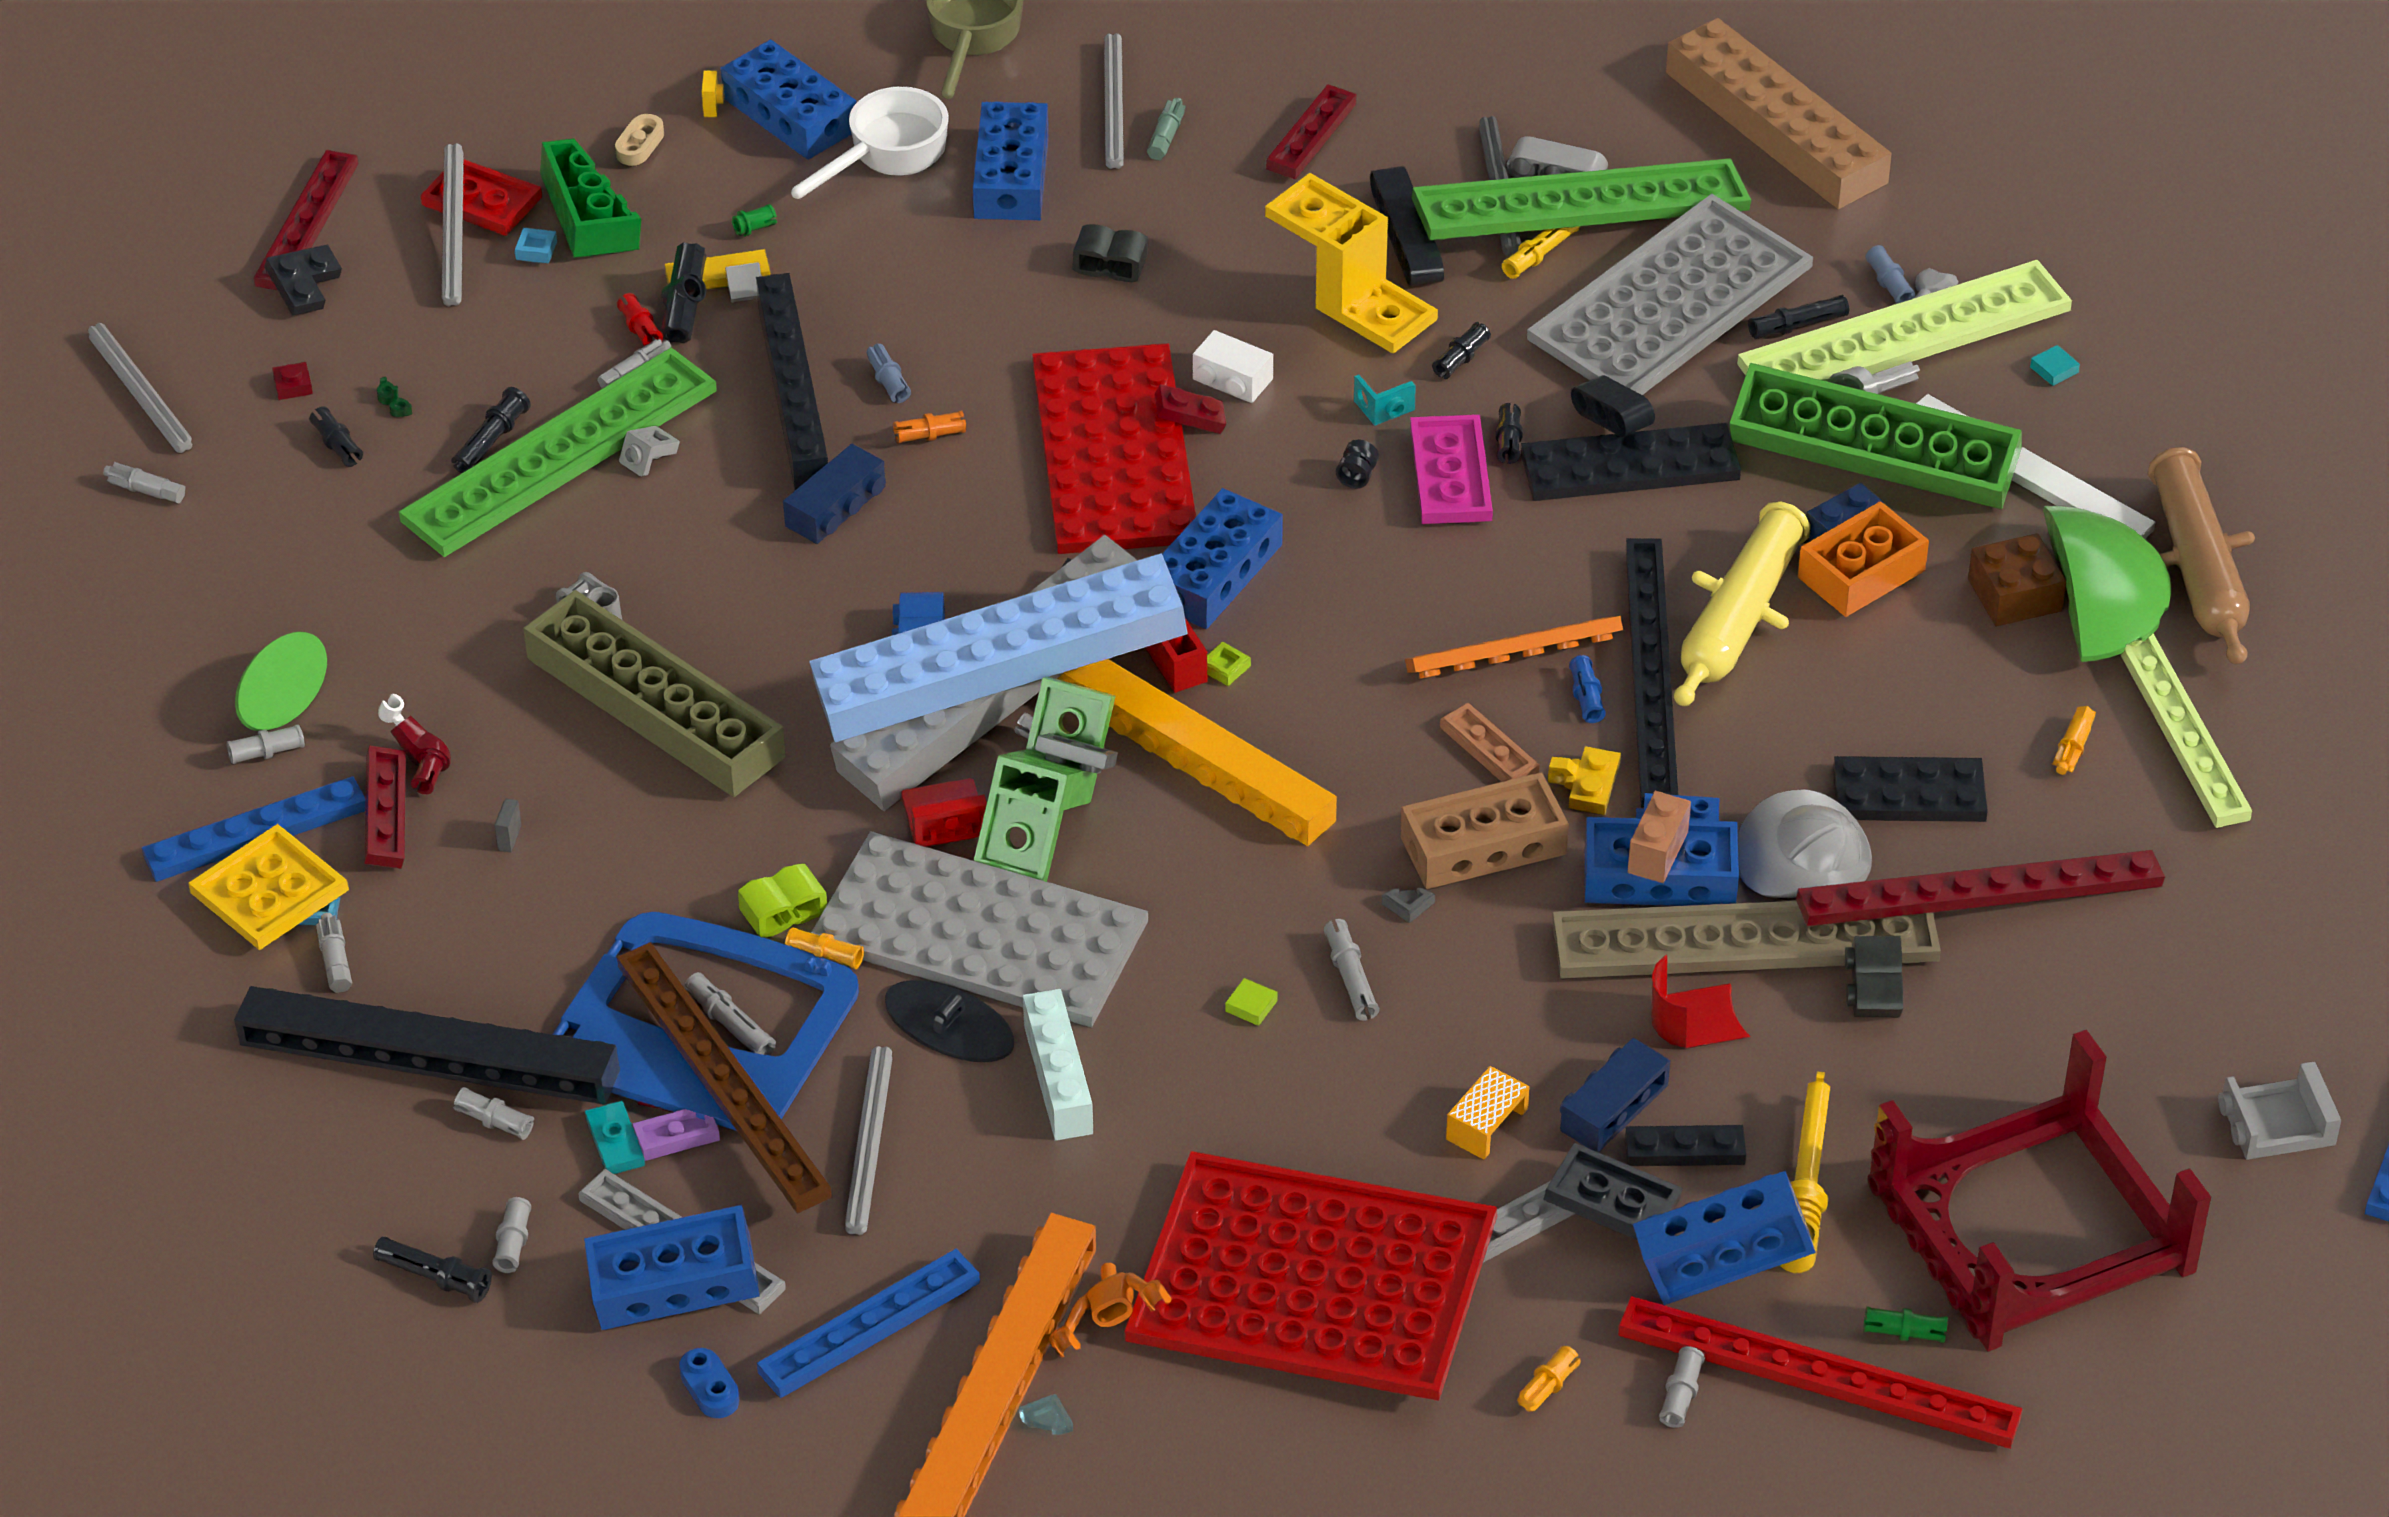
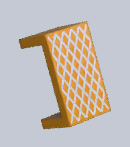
[1446,1066,1529,1159]

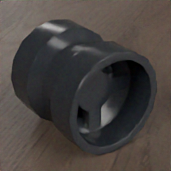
[1336,439,1379,489]

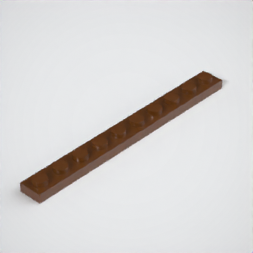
[617,942,832,1214]

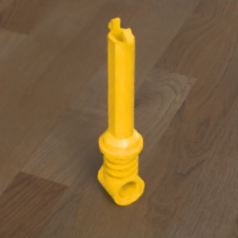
[1780,1071,1830,1273]

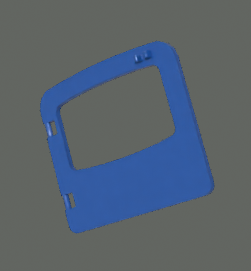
[552,912,859,1131]

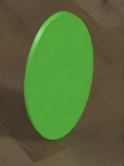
[235,632,327,731]

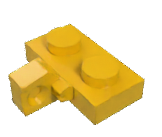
[1548,746,1621,815]

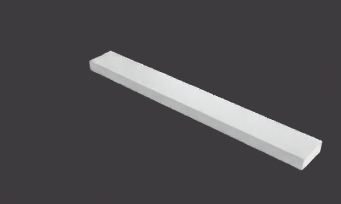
[1916,394,2156,539]

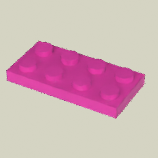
[1410,415,1493,524]

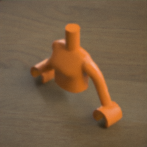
[1049,1262,1171,1358]

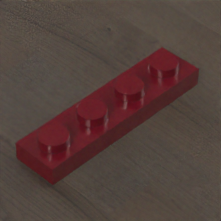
[1266,84,1357,180]
[364,745,406,869]

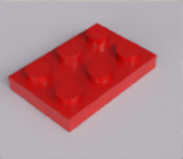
[420,159,542,236]

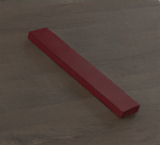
[253,150,358,290]

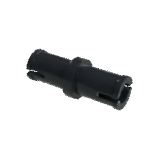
[1432,322,1491,379]
[1495,403,1523,464]
[309,406,363,467]

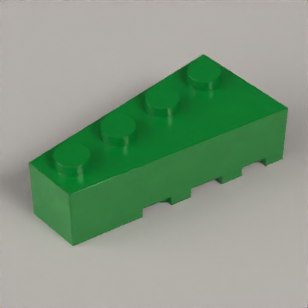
[540,138,642,257]

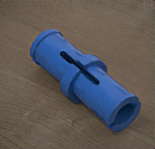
[1569,655,1606,723]

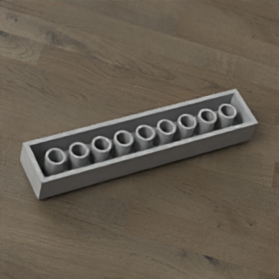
[830,535,1138,811]

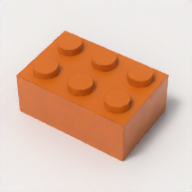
[1798,501,1929,617]

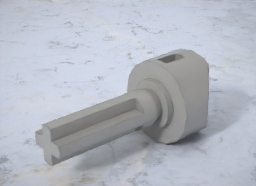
[1828,361,1920,394]

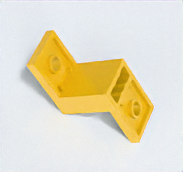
[1265,173,1438,354]

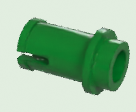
[732,204,777,237]

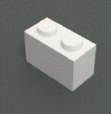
[1193,330,1273,403]

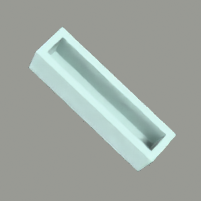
[1023,989,1093,1141]

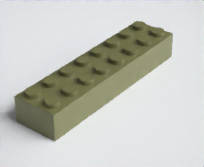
[523,590,786,797]

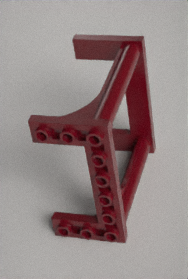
[1868,1029,2211,1352]

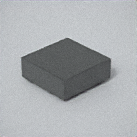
[494,799,522,853]

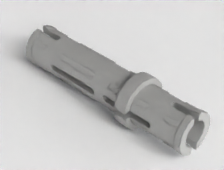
[1324,919,1379,1021]
[684,972,776,1055]

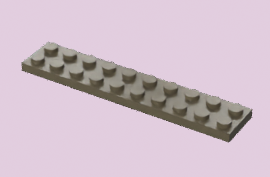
[1552,901,1941,978]

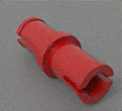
[617,293,663,346]

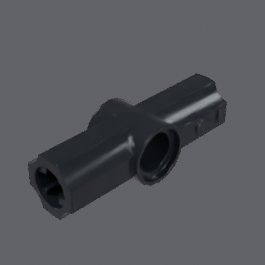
[661,242,707,344]

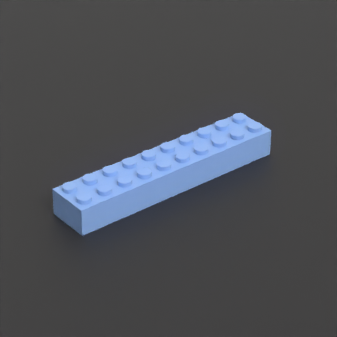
[809,553,1188,743]

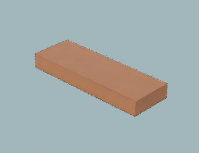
[1440,703,1540,782]

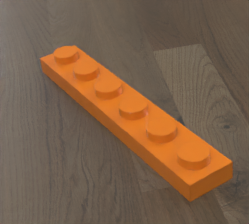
[1405,616,1623,678]

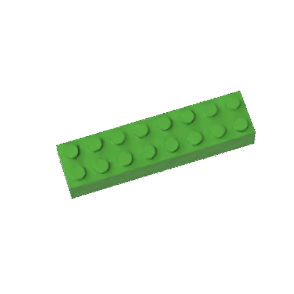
[1730,363,2022,509]

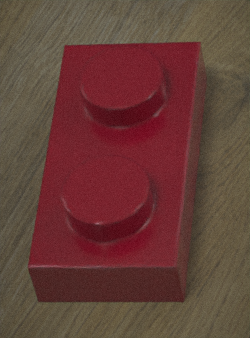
[1154,384,1227,434]

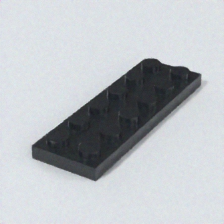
[1520,422,1741,501]

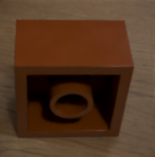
[1968,533,2067,627]

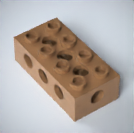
[1400,772,1569,890]

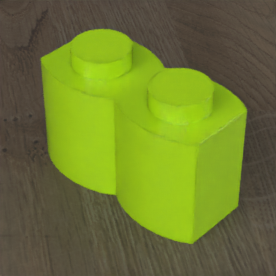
[738,864,827,938]

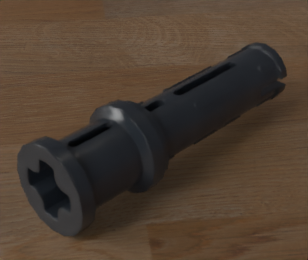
[451,387,531,473]
[373,1236,492,1303]

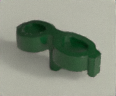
[377,376,412,417]

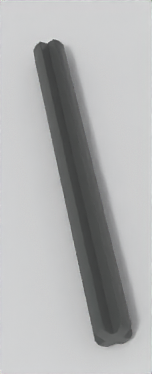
[1479,116,1521,256]

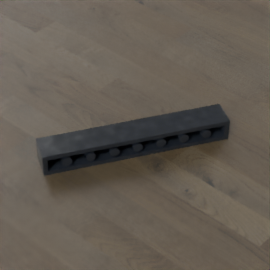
[756,273,828,490]

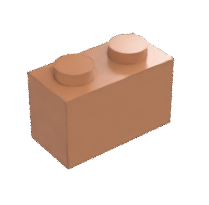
[1628,791,1691,883]

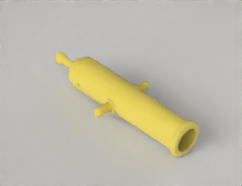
[1674,501,1811,706]

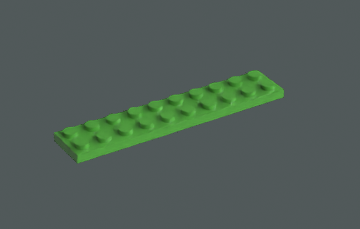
[1411,158,1751,240]
[399,347,717,557]

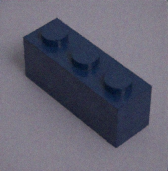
[783,443,886,544]
[1560,1038,1671,1153]

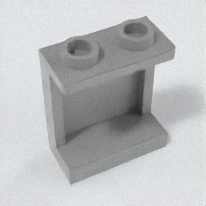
[2218,1061,2341,1160]

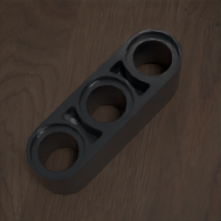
[1571,375,1655,437]

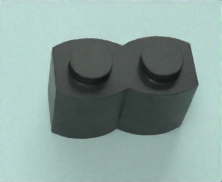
[1073,224,1148,282]
[1845,936,1903,1017]

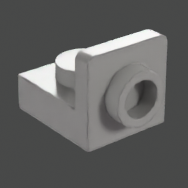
[619,426,680,477]

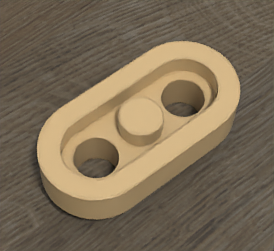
[615,114,664,166]

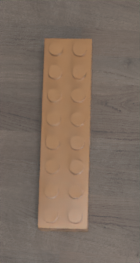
[1666,18,1892,209]

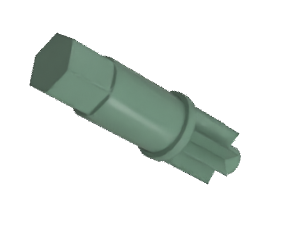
[1146,98,1186,161]

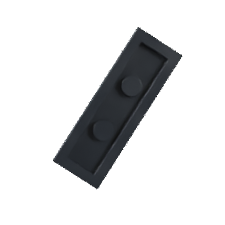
[1625,1125,1746,1167]

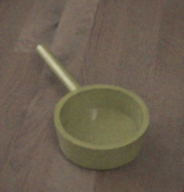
[926,0,1023,99]

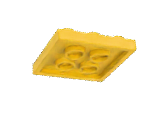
[188,824,349,950]

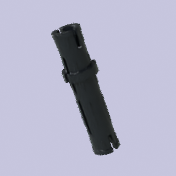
[1748,294,1850,340]

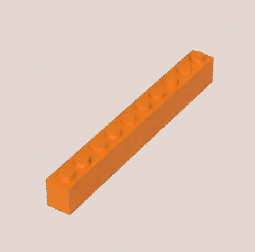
[894,1213,1096,1517]

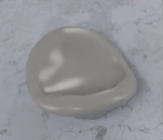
[1738,789,1872,898]

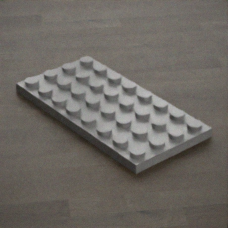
[1527,194,1813,395]
[811,831,1148,1028]

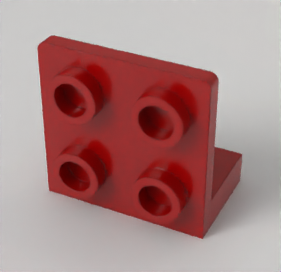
[901,778,987,847]

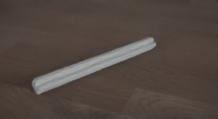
[1104,33,1124,169]
[442,143,464,306]
[88,323,193,453]
[845,1046,892,1235]

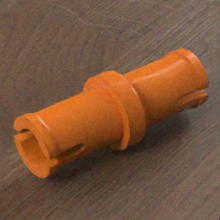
[893,410,966,444]

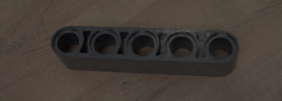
[1370,166,1444,287]

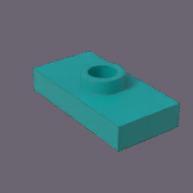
[585,1101,645,1174]

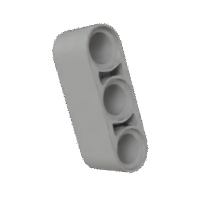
[1506,136,1608,178]

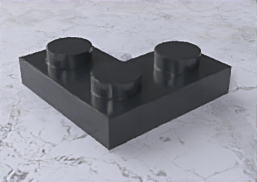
[264,244,342,316]

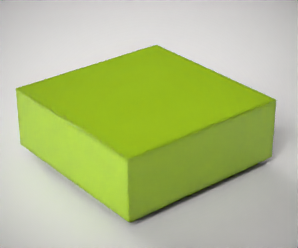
[1207,641,1251,686]
[1225,978,1278,1026]

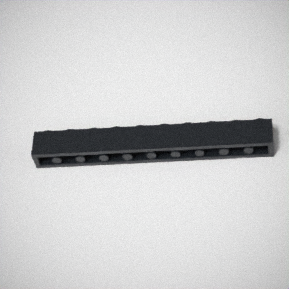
[234,986,620,1105]

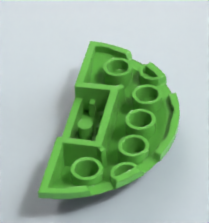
[2043,506,2171,662]

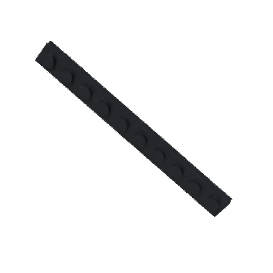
[1625,538,1678,808]

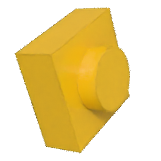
[702,70,724,117]

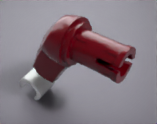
[378,694,451,795]

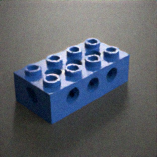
[721,39,856,160]
[973,101,1049,221]
[1162,488,1283,630]
[1584,817,1739,906]
[1633,1171,1816,1305]
[584,1205,760,1330]

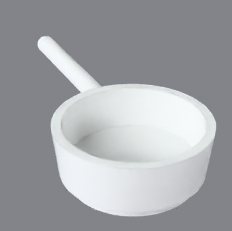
[791,87,949,199]

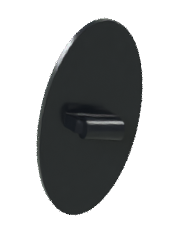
[885,980,1014,1062]

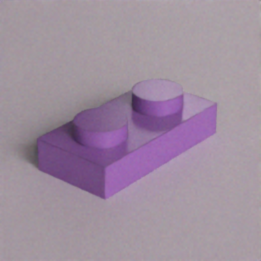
[632,1109,720,1161]

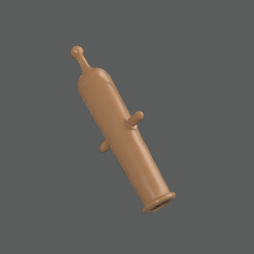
[2148,447,2255,664]

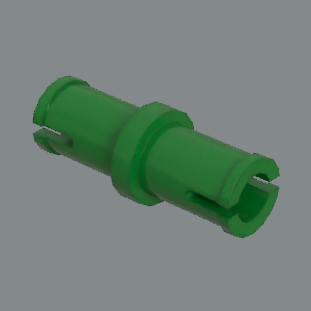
[1863,1306,1948,1343]

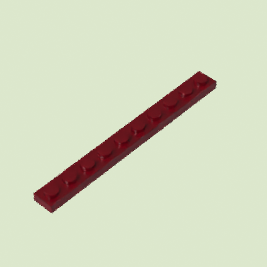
[1796,850,2165,926]

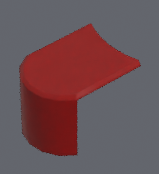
[1651,954,1751,1048]

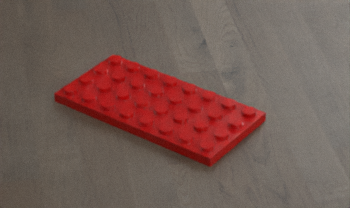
[1032,343,1196,554]

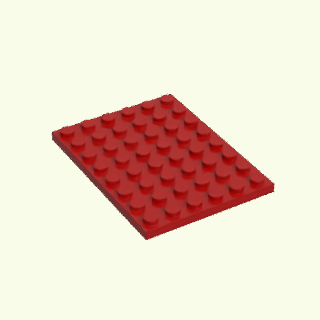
[1124,1151,1497,1401]

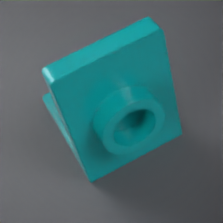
[1354,375,1416,426]

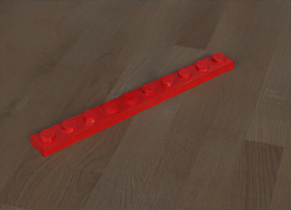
[1618,1296,2023,1449]

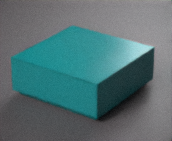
[2030,345,2080,386]

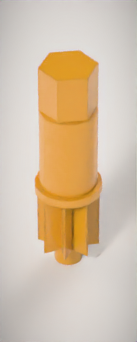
[2052,706,2096,775]

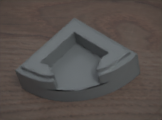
[1382,888,1435,923]

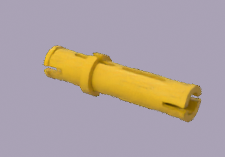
[1501,226,1580,279]

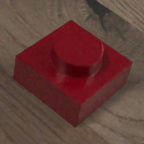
[272,362,313,400]

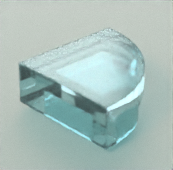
[1019,1393,1073,1435]

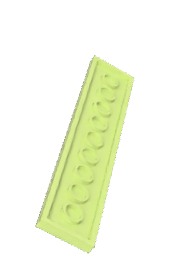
[1737,260,2072,382]

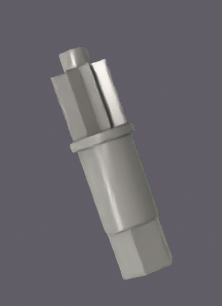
[597,339,671,389]
[103,462,185,503]
[315,913,352,993]

